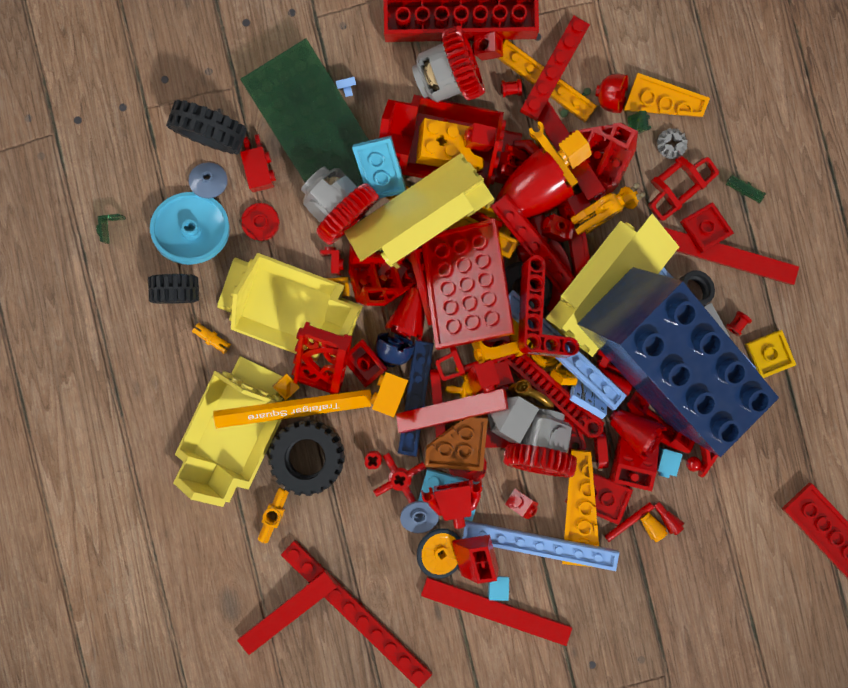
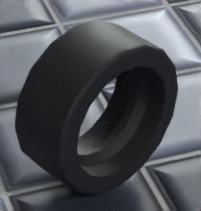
[679,270,715,306]

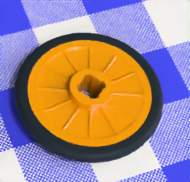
[417,528,461,578]

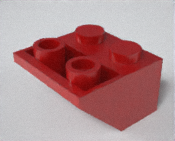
[452,535,499,584]

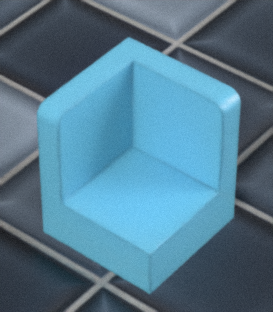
[488,576,509,601]

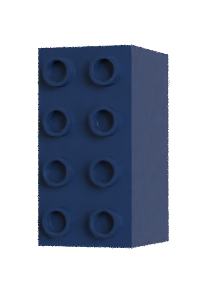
[578,267,779,458]

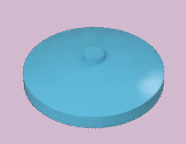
[150,192,230,265]

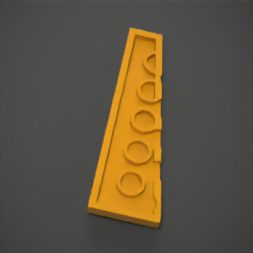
[562,449,599,567]

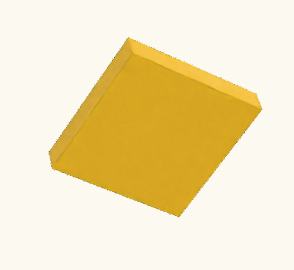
[745,330,796,378]

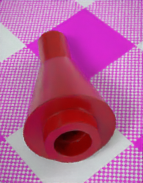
[654,502,684,535]

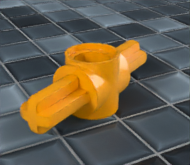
[258,488,289,543]

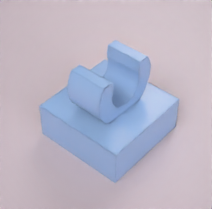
[336,76,356,97]

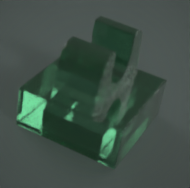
[627,111,651,134]

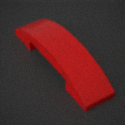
[627,391,695,453]

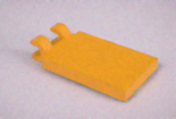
[529,121,578,189]

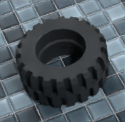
[268,420,345,496]

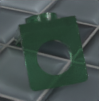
[96,214,126,244]

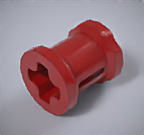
[501,79,522,98]
[725,311,752,336]
[364,451,382,469]

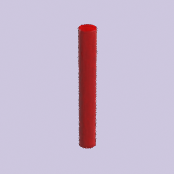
[604,502,654,542]

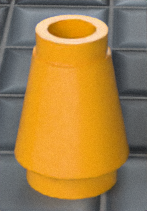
[640,513,668,543]

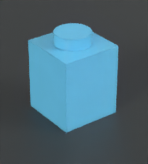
[657,447,683,478]

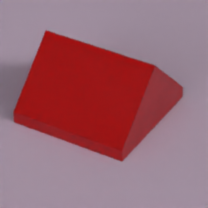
[347,339,388,388]

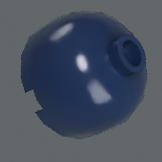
[375,333,415,367]

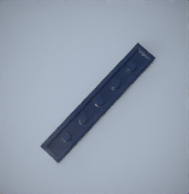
[398,340,434,457]

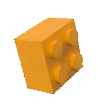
[370,372,408,417]

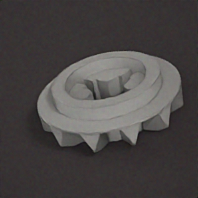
[657,128,688,159]

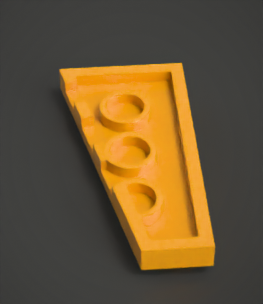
[623,73,710,117]

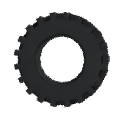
[166,100,247,155]

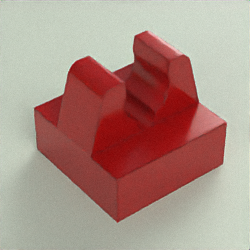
[595,349,610,368]

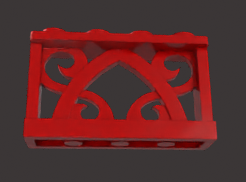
[292,322,353,395]

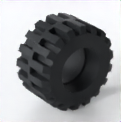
[148,274,199,304]

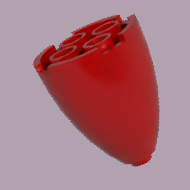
[493,148,574,219]

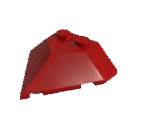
[569,122,638,201]
[348,244,417,306]

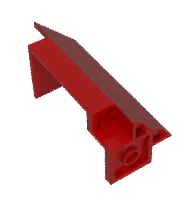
[379,94,522,190]

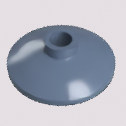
[189,162,228,199]
[400,501,439,533]

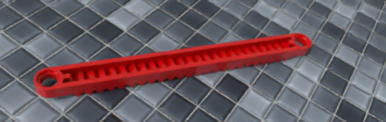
[482,339,603,438]

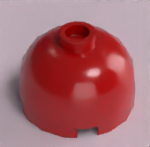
[595,73,629,113]

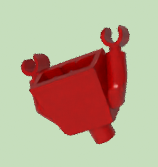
[421,480,482,529]

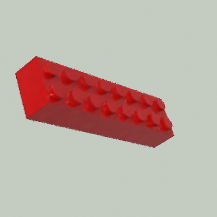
[383,0,539,42]

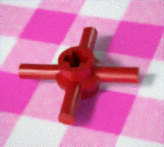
[373,452,427,503]

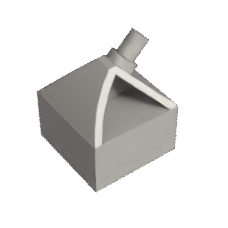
[487,396,539,444]

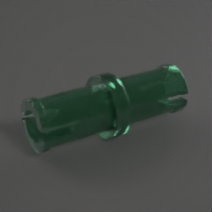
[725,174,766,204]

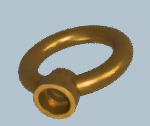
[511,379,554,411]

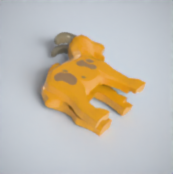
[570,182,645,235]

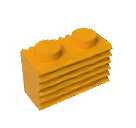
[558,130,592,169]

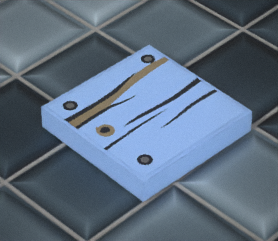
[570,378,607,419]

